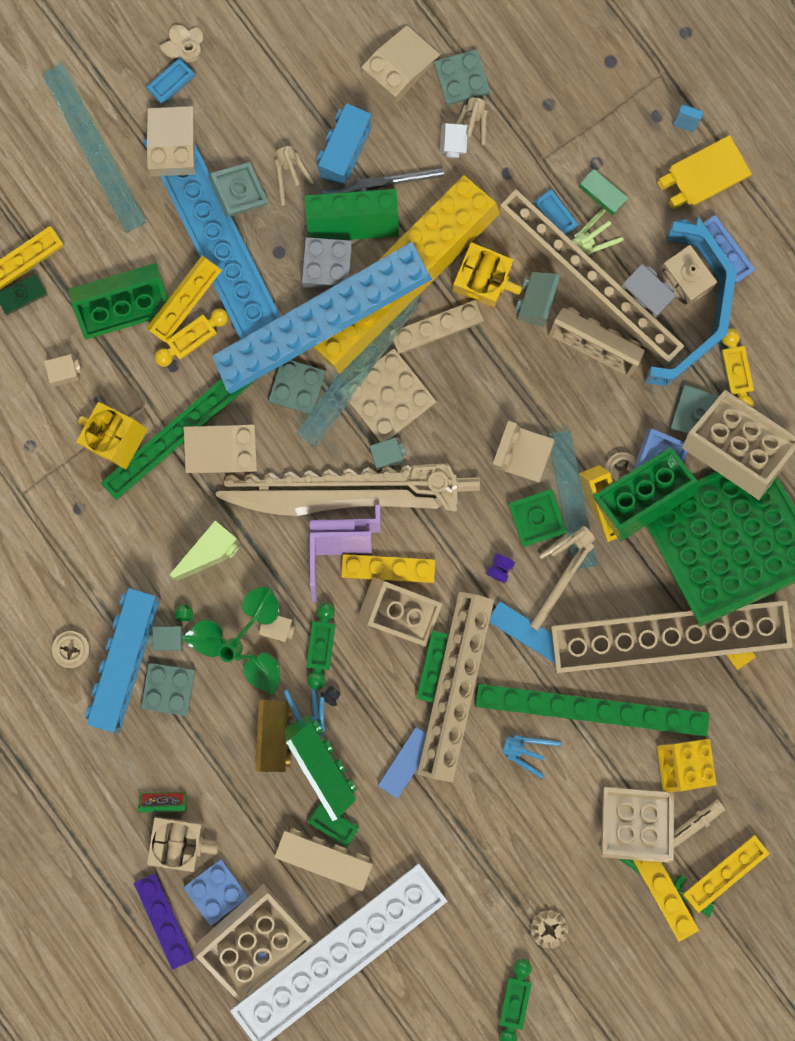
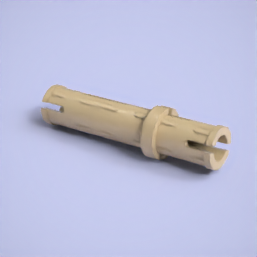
[674,799,726,848]

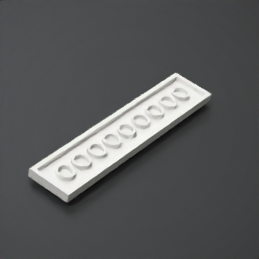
[230,863,448,1041]

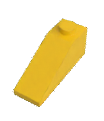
[579,465,617,542]

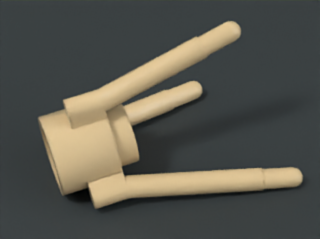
[456,97,488,146]
[275,146,314,206]
[539,526,596,574]

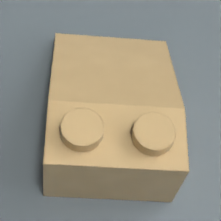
[361,25,440,105]
[147,106,196,176]
[184,424,257,473]
[356,577,443,647]

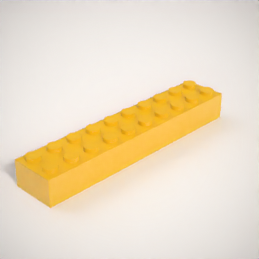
[311,175,500,375]

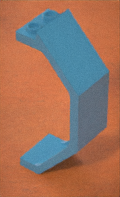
[644,217,737,387]

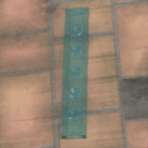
[547,430,597,570]

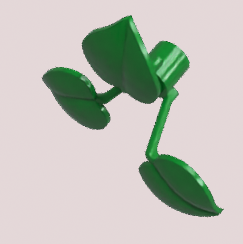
[182,586,281,695]

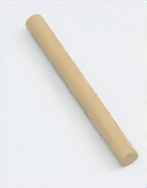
[530,549,584,631]

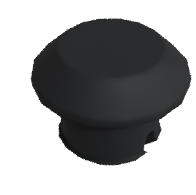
[320,686,341,706]

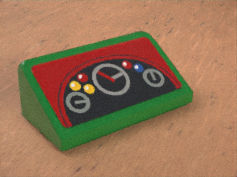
[138,792,187,813]

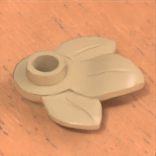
[160,25,204,62]

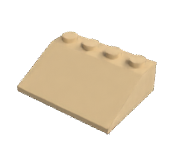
[548,307,645,378]
[682,390,795,500]
[193,884,313,1003]

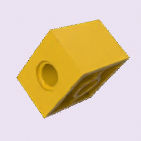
[453,242,522,308]
[76,402,148,469]

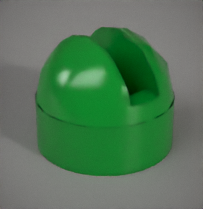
[175,604,193,622]

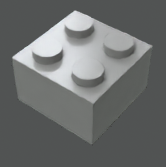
[302,238,352,290]
[622,264,676,319]

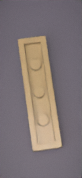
[390,300,484,355]

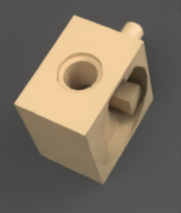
[658,245,717,310]
[147,816,218,872]

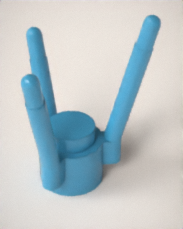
[284,688,325,736]
[502,734,561,778]

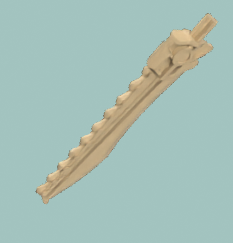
[216,463,480,516]

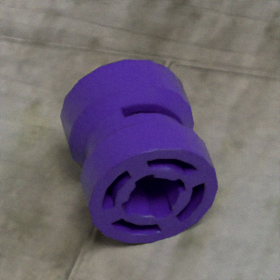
[485,553,516,584]

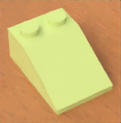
[170,521,240,581]

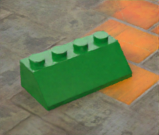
[305,189,399,240]
[69,263,168,340]
[593,447,698,542]
[285,715,357,821]

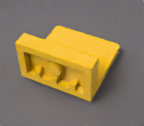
[657,739,716,792]

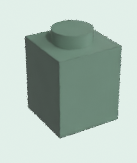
[370,438,406,470]
[149,626,183,651]

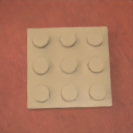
[340,349,437,442]
[601,787,674,863]

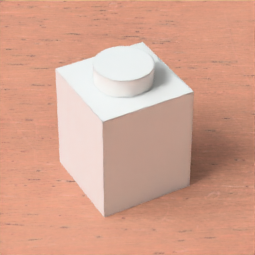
[439,123,468,158]

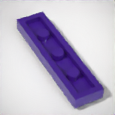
[134,873,194,970]

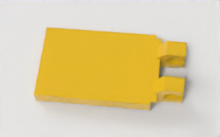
[657,135,752,210]

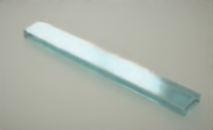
[42,64,146,233]
[296,295,421,447]

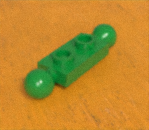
[306,602,336,690]
[499,959,532,1041]

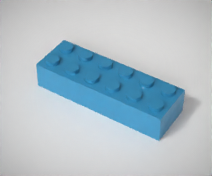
[85,588,161,733]

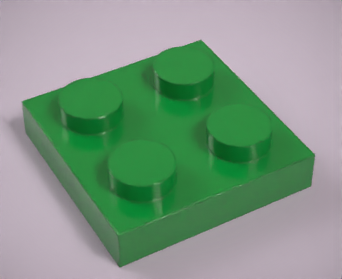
[508,489,567,548]

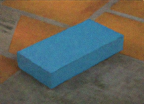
[146,58,195,105]
[673,105,703,132]
[533,189,579,235]

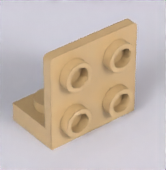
[493,421,555,483]

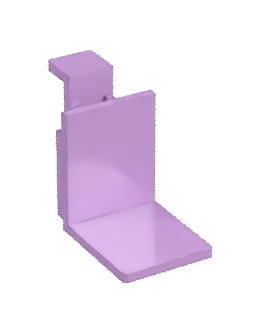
[310,505,381,602]

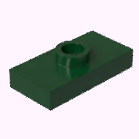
[0,274,47,316]

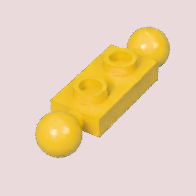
[154,308,229,367]
[721,328,754,408]

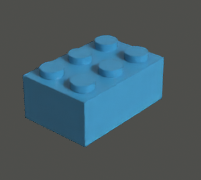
[316,103,372,188]

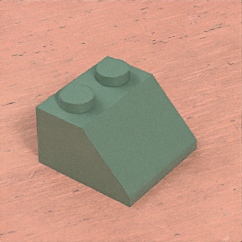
[515,272,560,328]

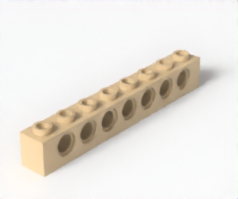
[417,592,494,783]

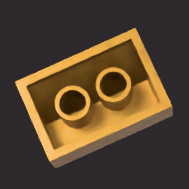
[255,700,294,772]

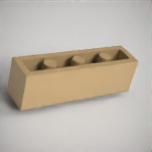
[274,827,373,891]

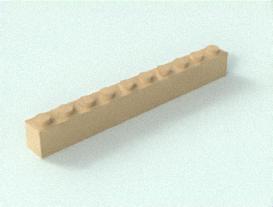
[499,189,684,367]

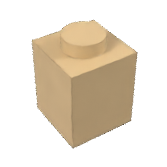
[44,354,82,387]
[259,616,296,643]

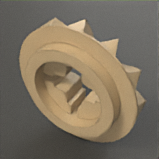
[605,453,637,483]
[52,631,90,668]
[531,910,568,949]

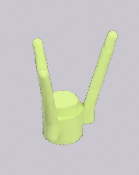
[571,208,624,256]

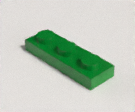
[416,631,449,703]

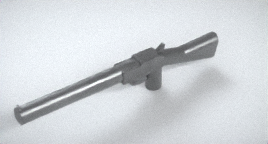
[320,166,444,194]

